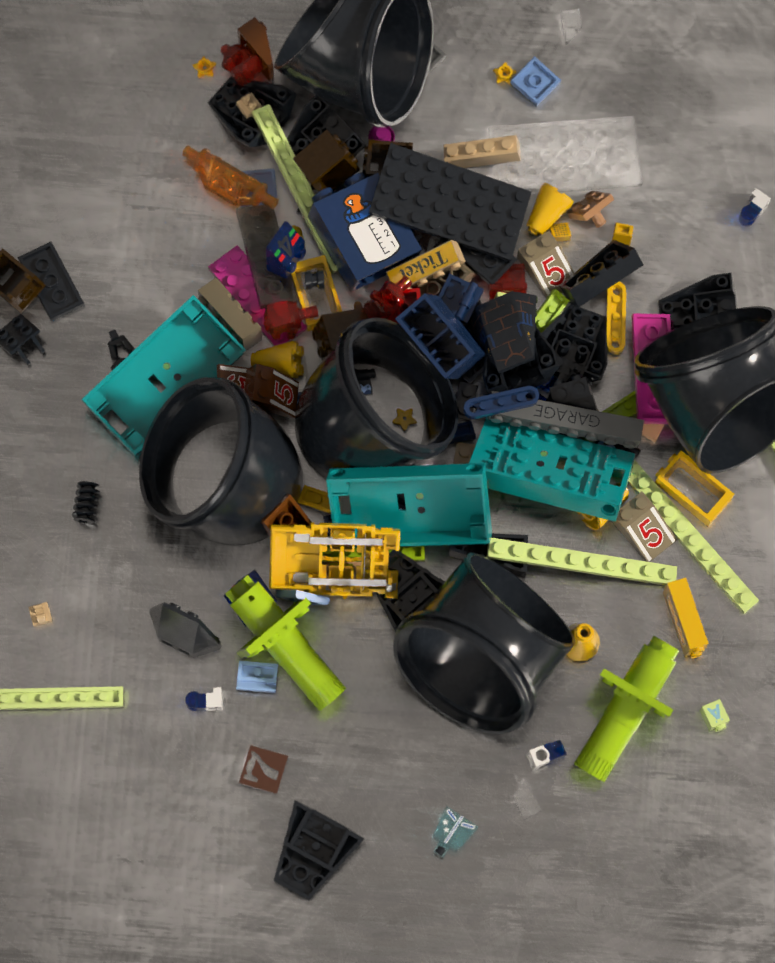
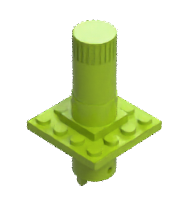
[225,575,346,711]
[574,635,679,782]

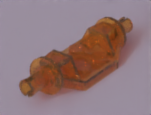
[182,145,279,209]

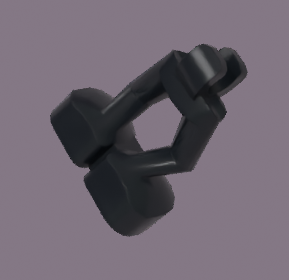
[108,329,135,370]

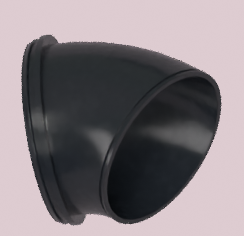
[274,0,434,127]
[634,306,775,474]
[295,318,458,478]
[139,377,303,546]
[393,553,576,734]

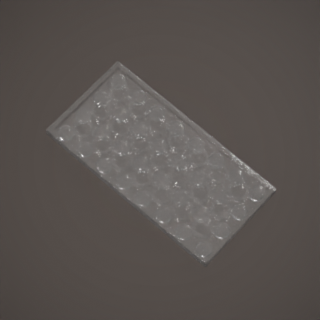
[488,116,643,194]

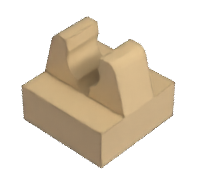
[236,92,262,119]
[28,602,53,627]

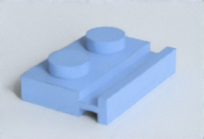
[236,661,278,693]

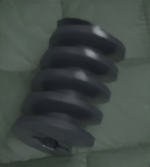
[72,481,100,524]

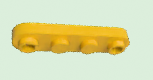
[606,282,626,354]

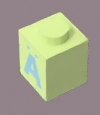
[699,699,730,732]

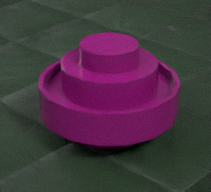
[368,126,395,142]

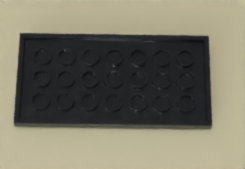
[368,143,532,262]

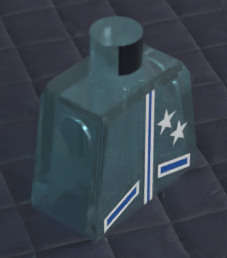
[433,806,478,858]

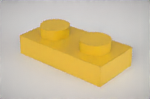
[298,485,340,514]

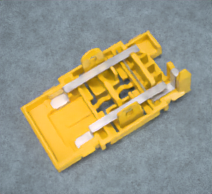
[269,522,400,598]

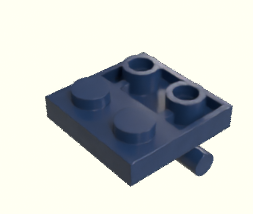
[439,274,484,324]

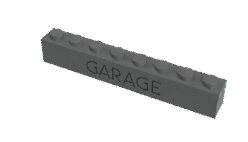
[487,391,644,449]

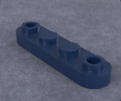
[463,386,539,419]

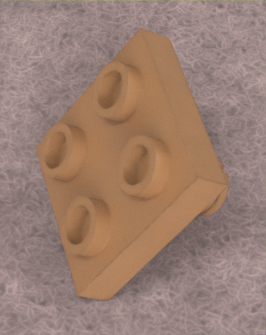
[566,191,614,228]

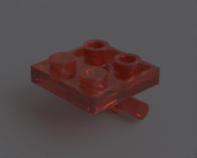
[488,263,527,301]

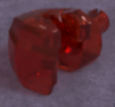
[220,44,263,86]
[363,276,412,320]
[264,301,319,340]

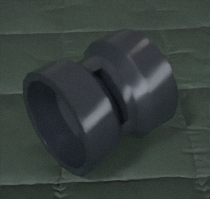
[304,270,325,290]

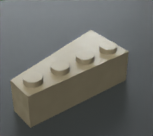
[198,278,262,351]

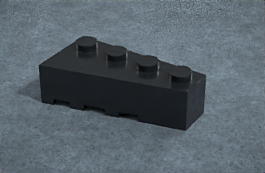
[560,240,644,307]
[449,533,528,578]

